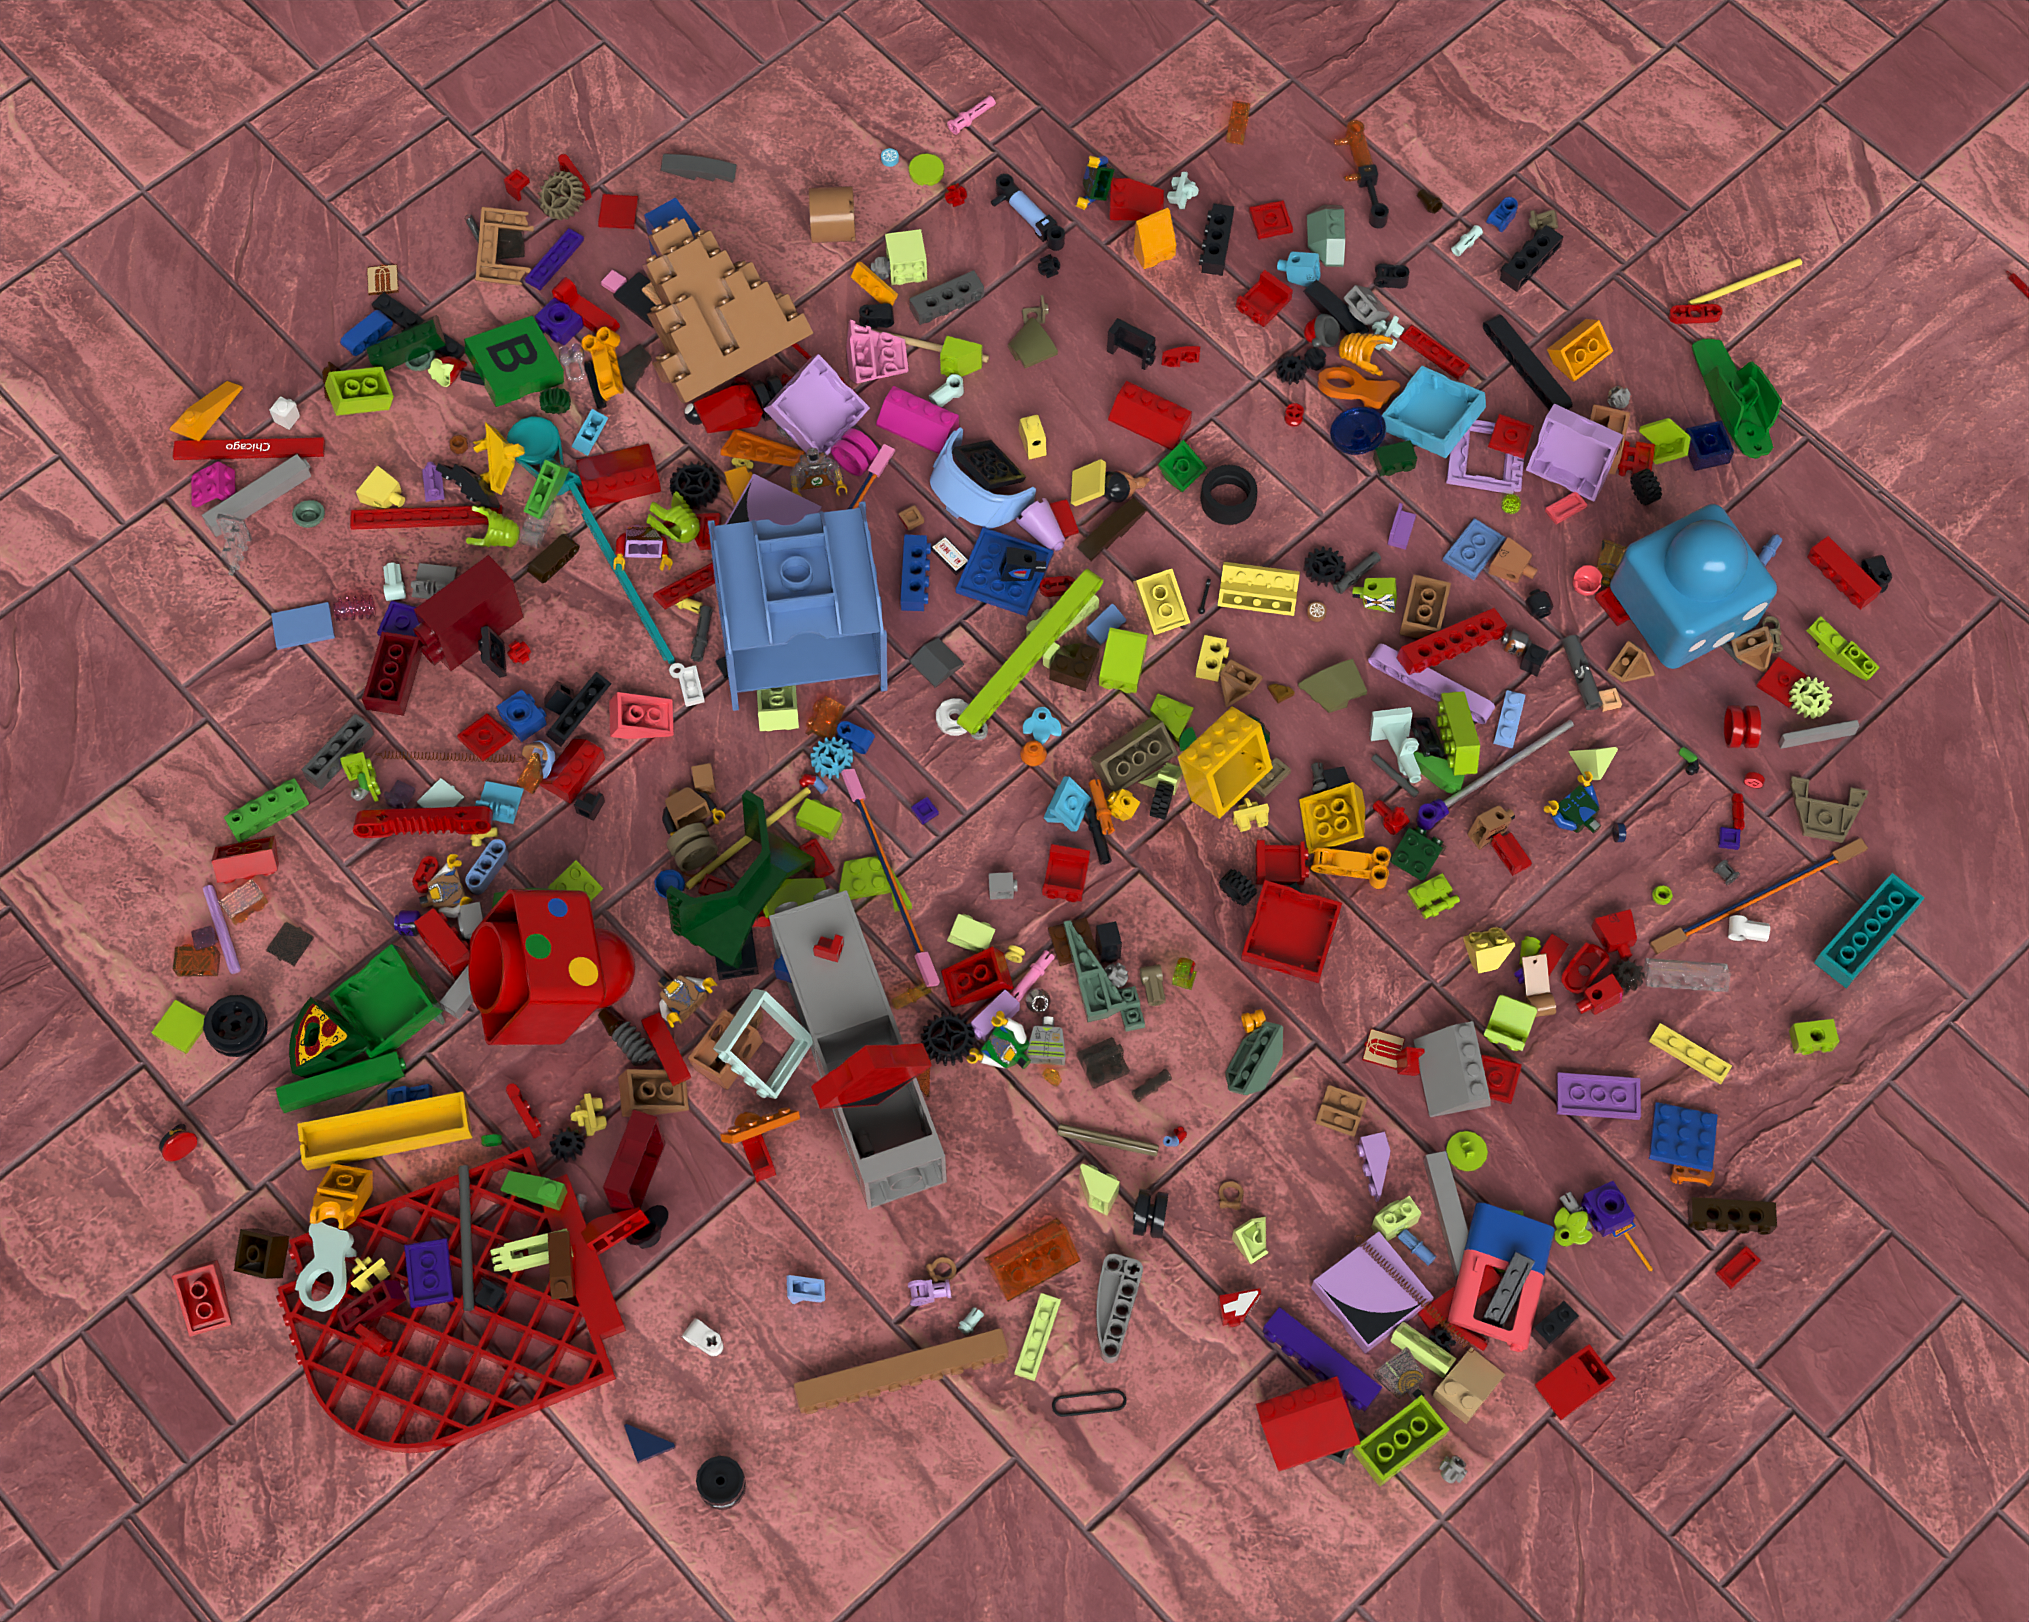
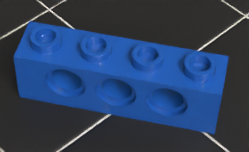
[901,535,931,611]

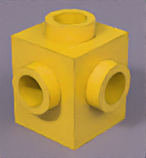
[1107,789,1141,821]

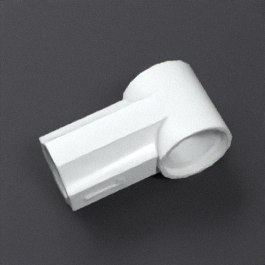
[1728,915,1770,942]

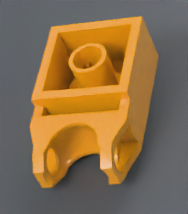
[310,1163,373,1229]

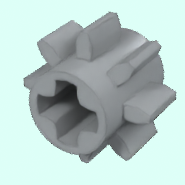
[871,257,891,280]
[1607,386,1631,409]
[1104,963,1128,988]
[1439,1456,1468,1483]

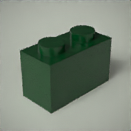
[1373,440,1417,477]

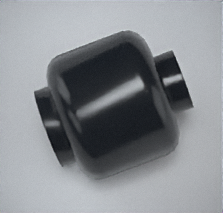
[1525,589,1553,619]

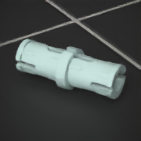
[1451,225,1483,256]

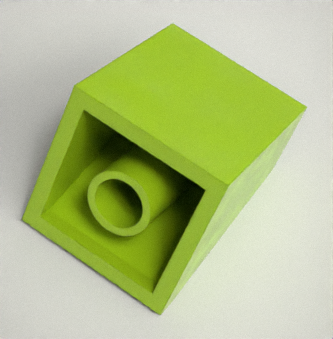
[1099,627,1148,693]

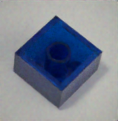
[1685,420,1734,471]

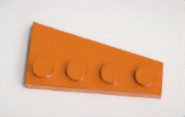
[720,429,804,468]

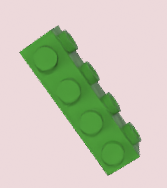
[224,778,309,843]

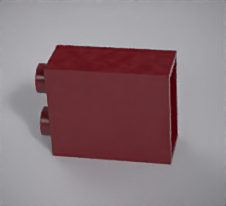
[413,555,524,671]

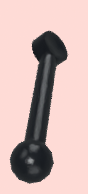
[1198,578,1211,614]

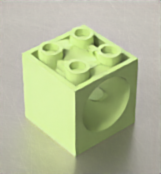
[885,229,927,285]

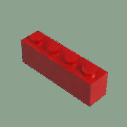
[1807,536,1882,610]

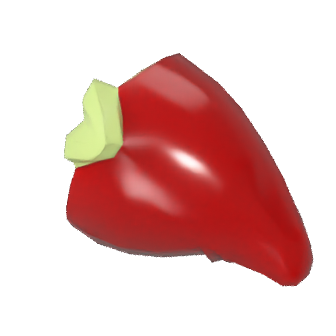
[428,356,467,387]

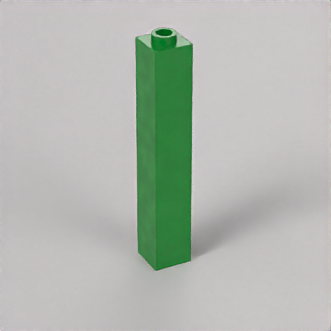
[275,1051,407,1113]

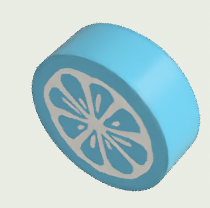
[881,148,899,167]

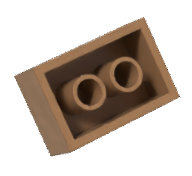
[1399,575,1451,639]

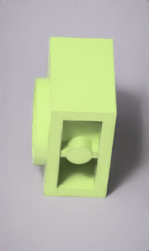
[1371,1196,1421,1241]

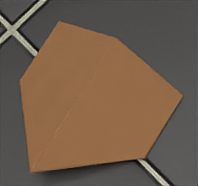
[1731,626,1774,673]
[1607,640,1655,683]
[1220,659,1263,708]

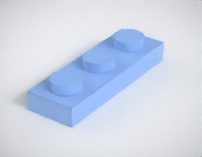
[1493,690,1526,748]

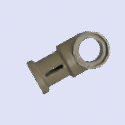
[1760,616,1783,654]

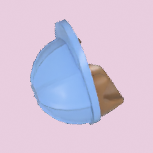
[522,740,556,779]

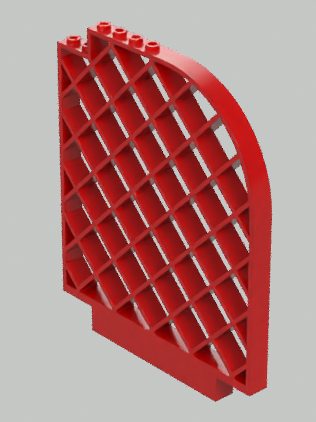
[276,1146,626,1453]

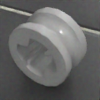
[971,723,988,740]

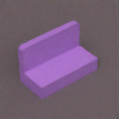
[1388,503,1416,550]

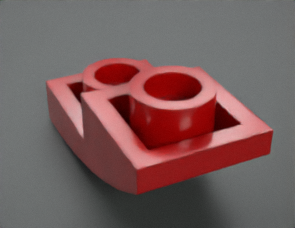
[1162,346,1201,367]
[1539,934,1569,976]

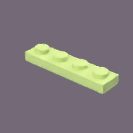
[1015,1293,1061,1381]

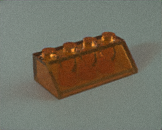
[984,1218,1081,1302]

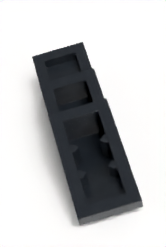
[1303,280,1369,335]

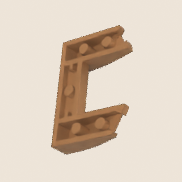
[475,207,534,286]

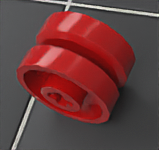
[1724,705,1761,748]

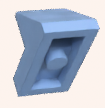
[786,1275,825,1304]

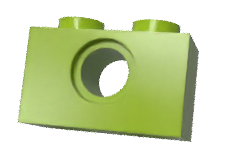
[1789,1019,1839,1055]

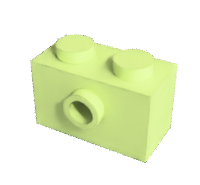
[947,914,996,953]

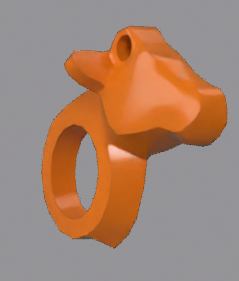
[1317,365,1401,415]

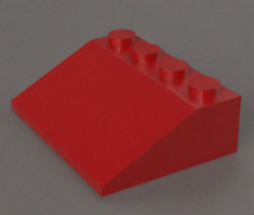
[576,443,661,509]
[1256,1376,1361,1472]

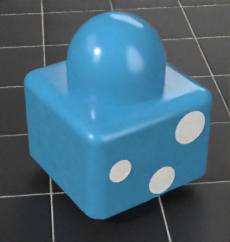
[1610,504,1777,669]

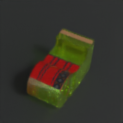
[1172,957,1197,990]

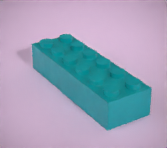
[1814,873,1925,989]

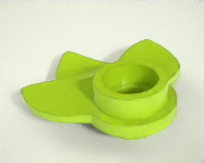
[1554,1207,1593,1247]

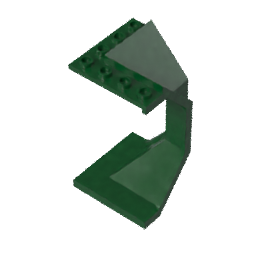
[666,790,815,969]

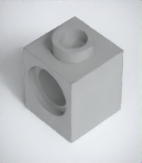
[989,872,1017,900]

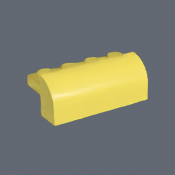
[1218,562,1300,616]

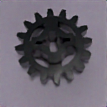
[1304,546,1346,587]

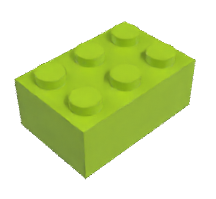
[325,367,394,416]

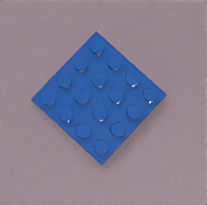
[956,527,1054,617]

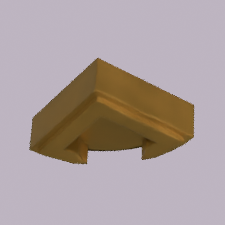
[1268,684,1295,704]

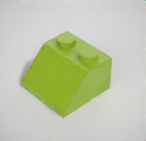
[940,336,983,377]

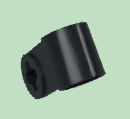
[1374,263,1410,289]
[859,303,894,328]
[1861,555,1892,593]

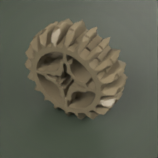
[538,171,585,220]

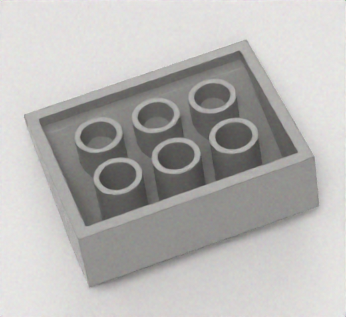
[1414,1021,1491,1117]

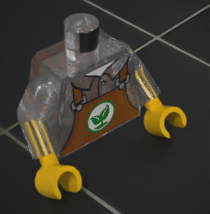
[790,448,847,497]

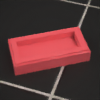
[1545,492,1587,524]

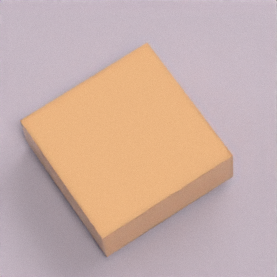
[1599,688,1622,712]

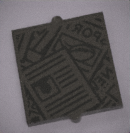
[266,922,314,966]

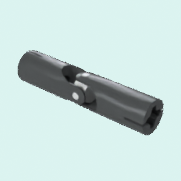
[1562,635,1603,710]

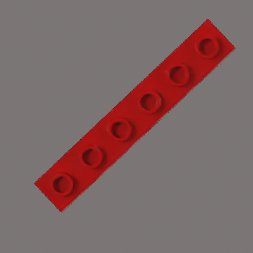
[1396,608,1507,675]

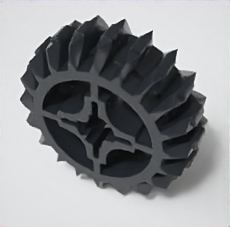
[669,461,720,510]
[921,1012,976,1066]

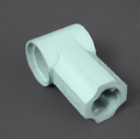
[929,374,964,407]
[383,562,406,601]

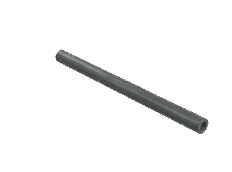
[458,1165,474,1311]

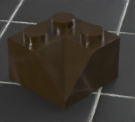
[1049,643,1099,692]
[234,1228,289,1279]

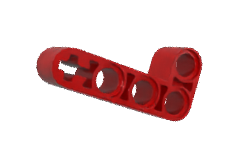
[552,277,620,334]

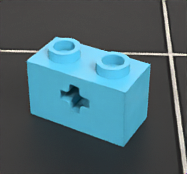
[571,409,608,456]

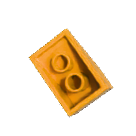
[1134,208,1176,269]

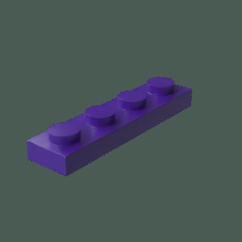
[525,228,584,290]

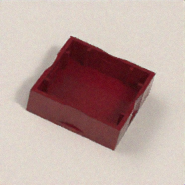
[603,1109,666,1213]

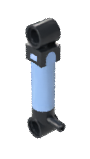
[991,174,1065,251]

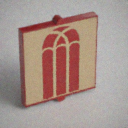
[1362,1029,1405,1070]

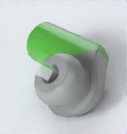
[351,773,370,801]

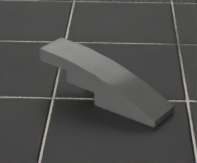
[660,154,737,183]

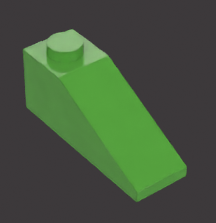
[523,459,570,519]
[1413,751,1465,794]
[501,1171,567,1211]

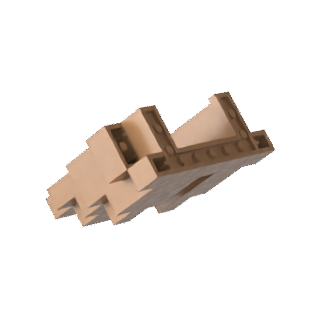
[642,217,813,403]

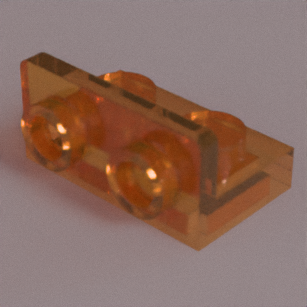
[805,696,846,741]

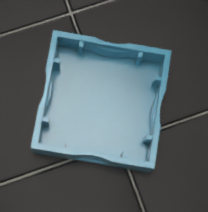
[1381,366,1486,458]

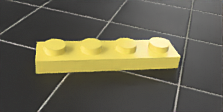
[1649,1023,1732,1085]

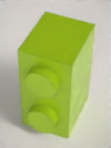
[796,798,843,841]

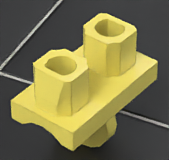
[1232,798,1269,832]
[570,1093,607,1136]
[350,1257,390,1294]

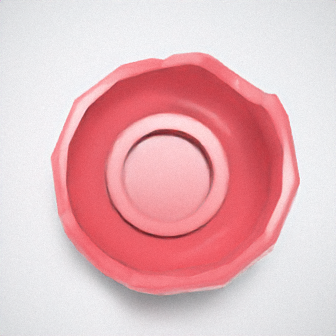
[1572,565,1602,596]

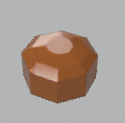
[449,435,468,454]

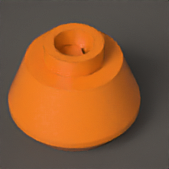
[1020,741,1047,766]

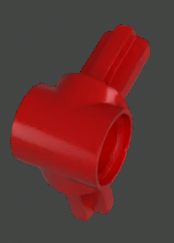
[1372,800,1410,835]

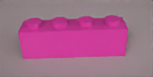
[876,386,959,454]

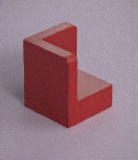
[504,169,530,202]
[813,934,844,963]
[1396,1047,1425,1076]

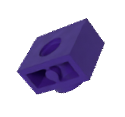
[534,298,584,346]
[1581,1181,1635,1237]

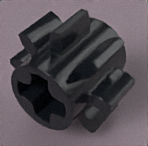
[1038,254,1060,278]
[1304,347,1327,371]
[1429,1327,1456,1353]

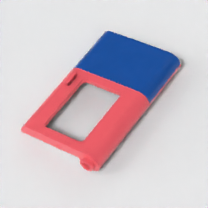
[1447,1203,1555,1352]

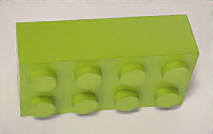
[1436,691,1480,776]
[1352,1395,1450,1487]

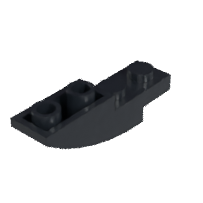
[436,463,500,509]

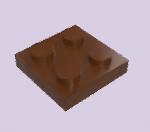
[1048,917,1098,966]

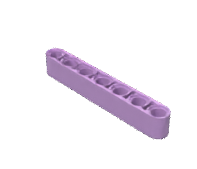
[1368,643,1495,724]

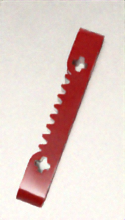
[353,806,493,838]

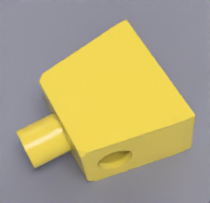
[1019,415,1047,460]
[356,466,405,509]

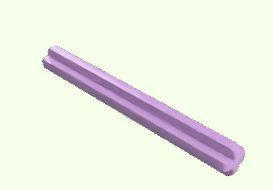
[203,885,241,974]

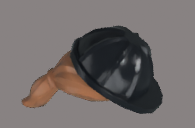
[1103,471,1150,503]

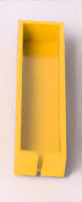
[297,1091,473,1170]

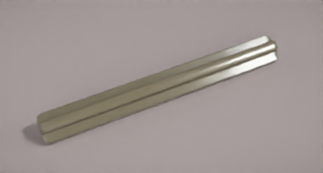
[1057,1124,1159,1156]

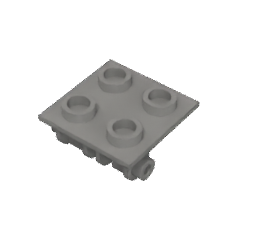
[411,563,457,599]

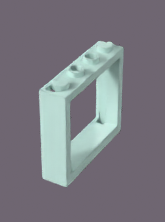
[713,989,813,1099]

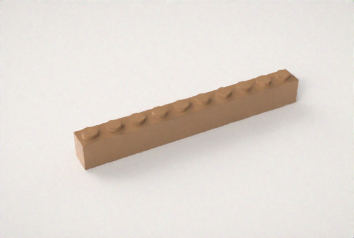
[794,1328,1008,1415]

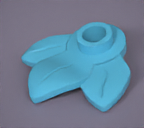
[1023,707,1062,745]

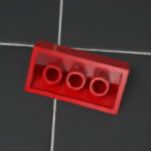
[1108,381,1192,450]

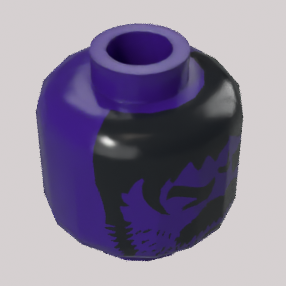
[394,910,421,937]

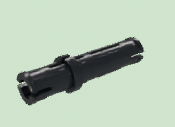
[1085,806,1112,865]

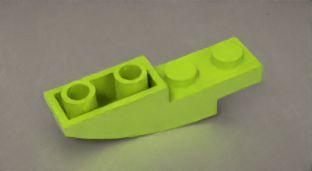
[1806,616,1880,681]

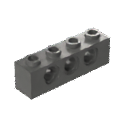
[909,270,984,325]
[301,714,374,790]

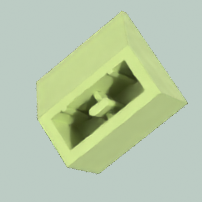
[1079,1163,1120,1216]

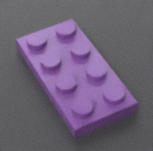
[1556,1073,1641,1120]

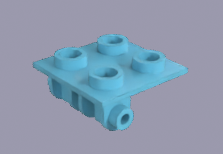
[475,781,524,824]

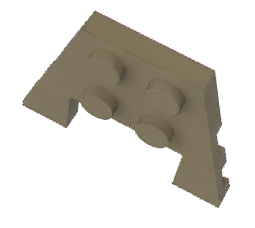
[1790,776,1868,843]

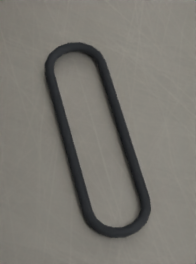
[1052,1390,1127,1417]

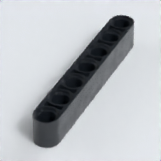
[1483,314,1573,411]

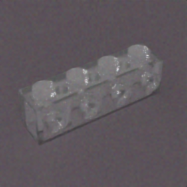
[1643,958,1731,992]

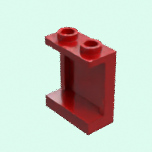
[1236,270,1293,327]
[1255,840,1309,885]
[1042,844,1090,902]

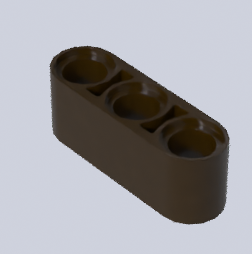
[527,534,580,583]

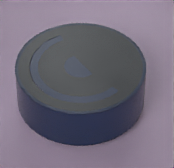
[1612,823,1626,843]

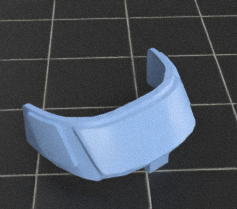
[929,427,1036,529]

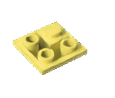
[1463,927,1515,973]

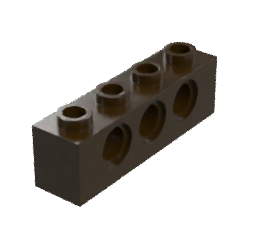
[1687,1197,1777,1235]

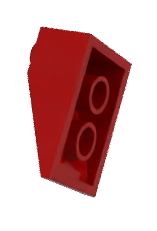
[1110,178,1164,221]
[693,384,763,434]
[941,946,1014,1007]
[171,1259,232,1337]

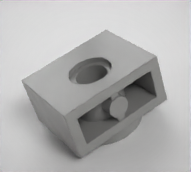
[1344,285,1391,326]
[458,902,486,946]

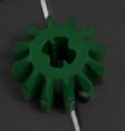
[539,387,571,415]

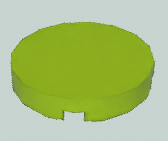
[909,153,944,186]

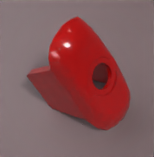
[1561,942,1609,994]

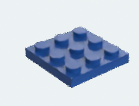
[1649,1102,1718,1172]

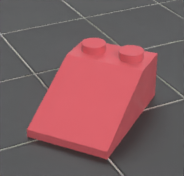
[609,692,674,739]

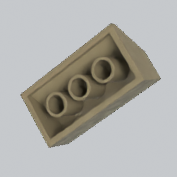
[1089,717,1178,792]

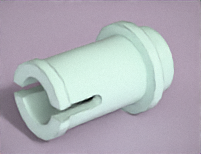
[958,1307,984,1335]

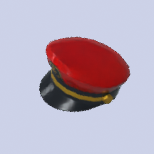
[159,1124,197,1162]

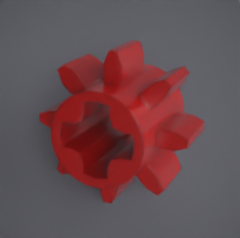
[945,183,967,207]
[507,640,531,665]

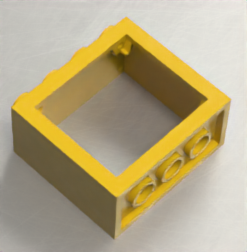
[1178,706,1273,819]

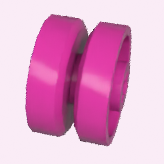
[831,428,879,476]

